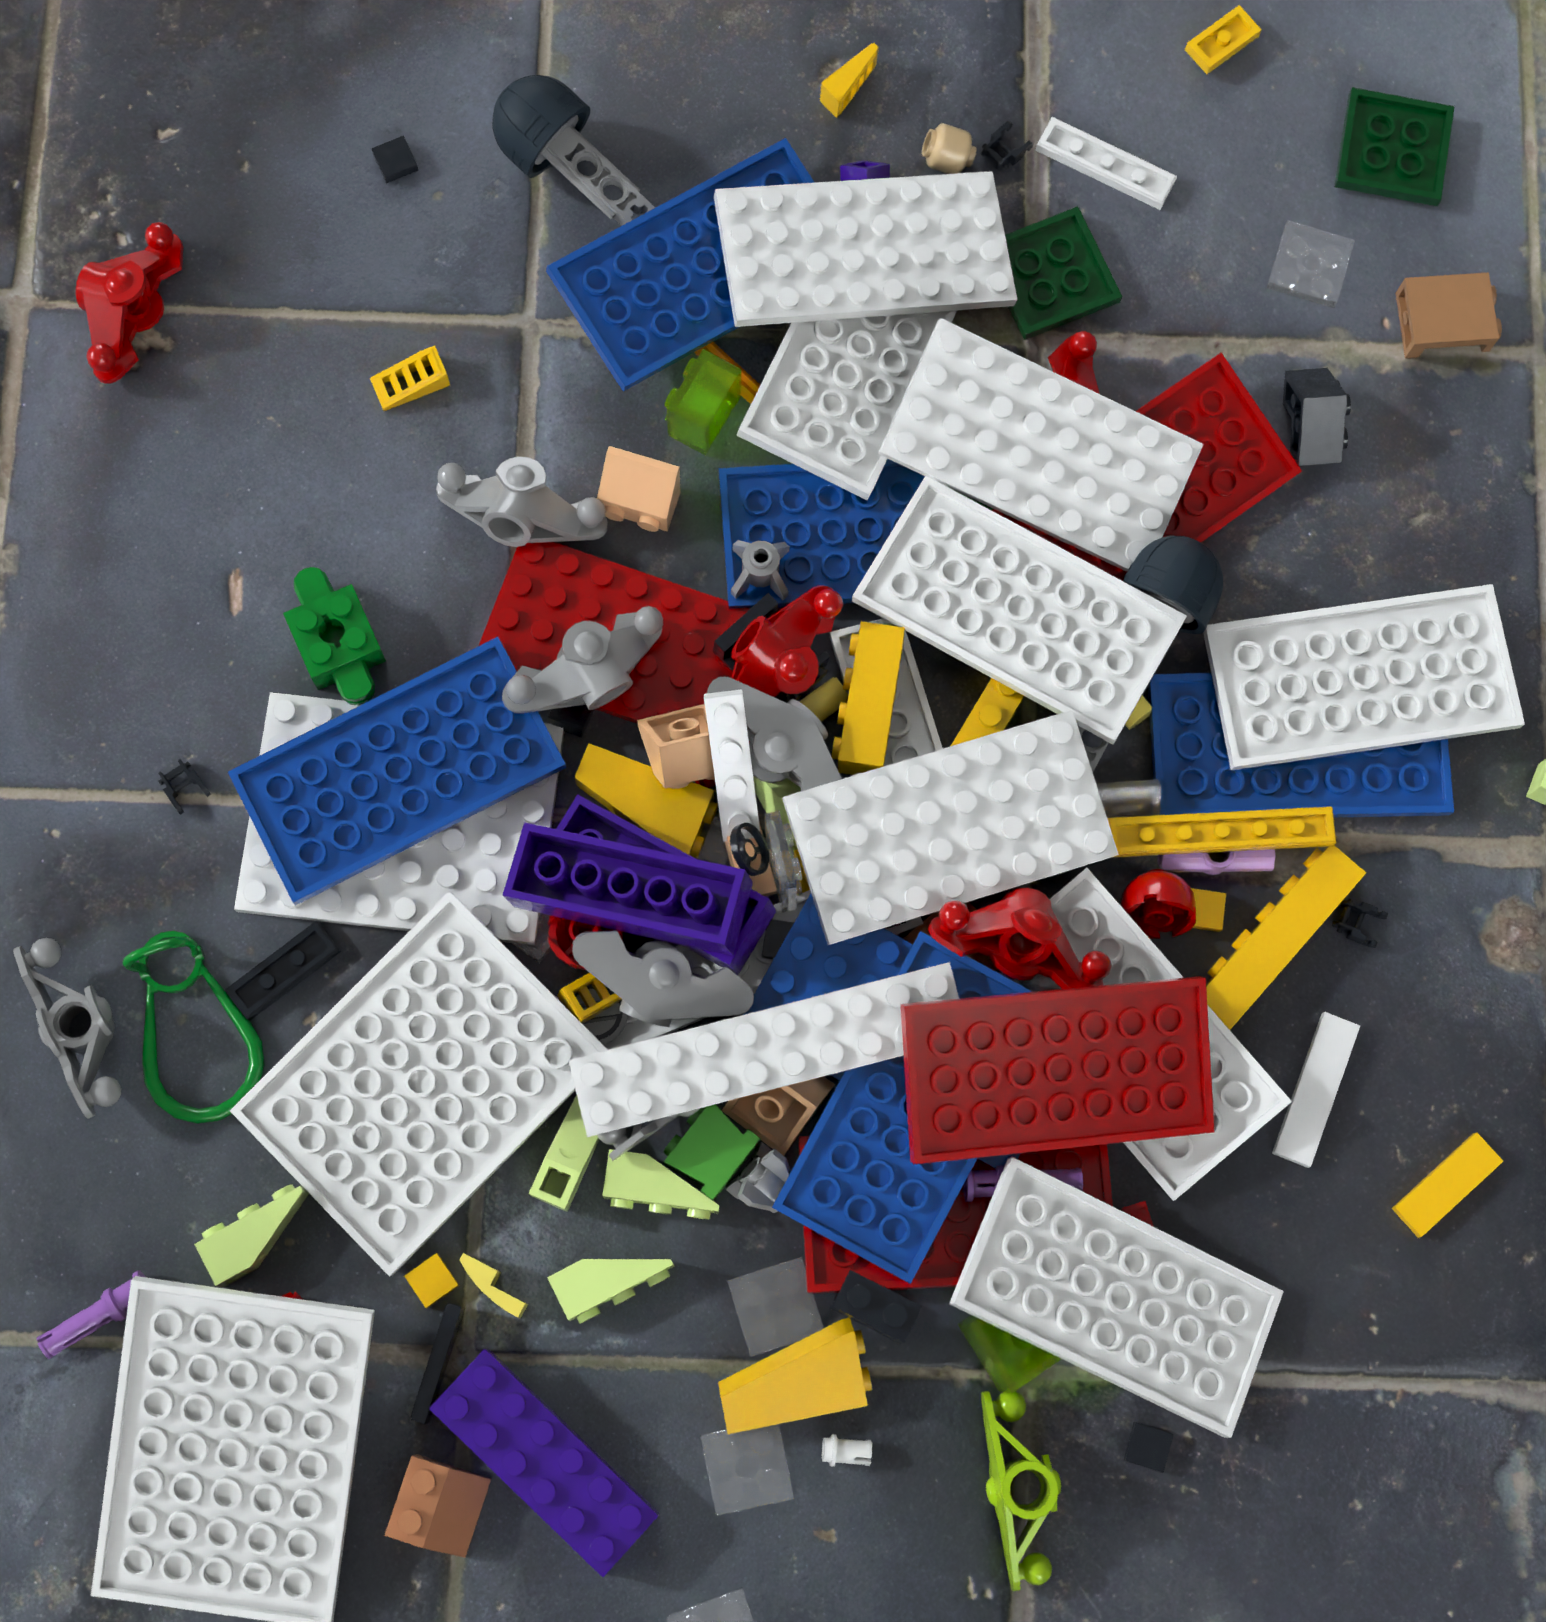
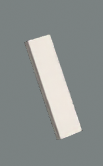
[1035,117,1177,210]
[1272,1012,1360,1168]

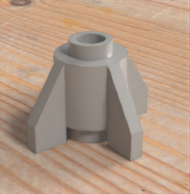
[731,540,790,600]
[725,1142,791,1213]

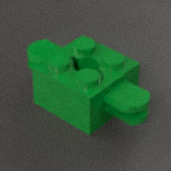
[283,567,386,705]

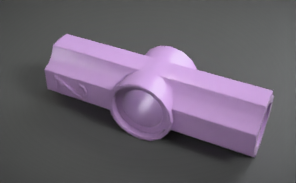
[1157,849,1276,875]

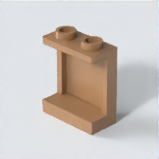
[1395,272,1502,358]

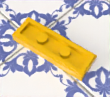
[1392,1132,1503,1238]

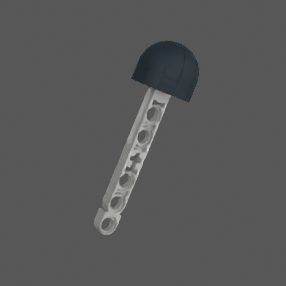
[492,75,655,226]
[1079,536,1223,772]

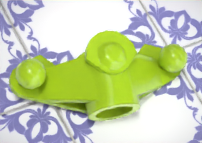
[981,1390,1061,1592]

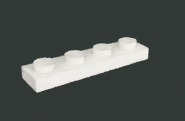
[704,689,760,842]

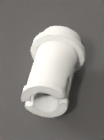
[822,1434,872,1467]

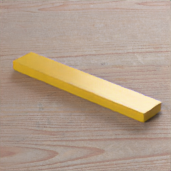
[1107,807,1336,857]

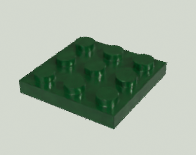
[1334,87,1455,206]
[1005,206,1122,340]

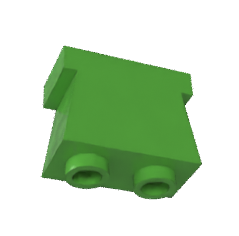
[663,1104,760,1201]

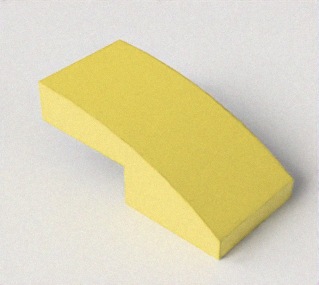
[460,1253,528,1318]

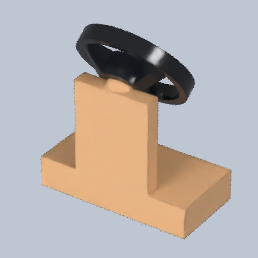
[725,822,777,896]

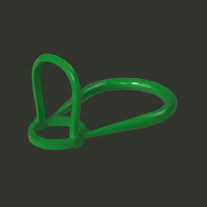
[122,931,265,1124]

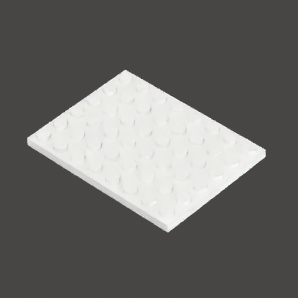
[234,692,564,946]
[230,891,609,1276]
[91,1276,375,1622]

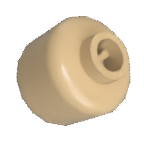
[922,123,976,174]

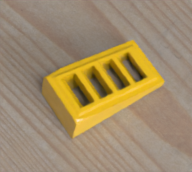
[820,43,879,118]
[370,345,450,411]
[557,973,622,1023]

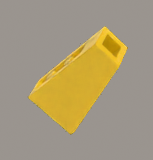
[575,743,718,859]
[718,1318,872,1434]

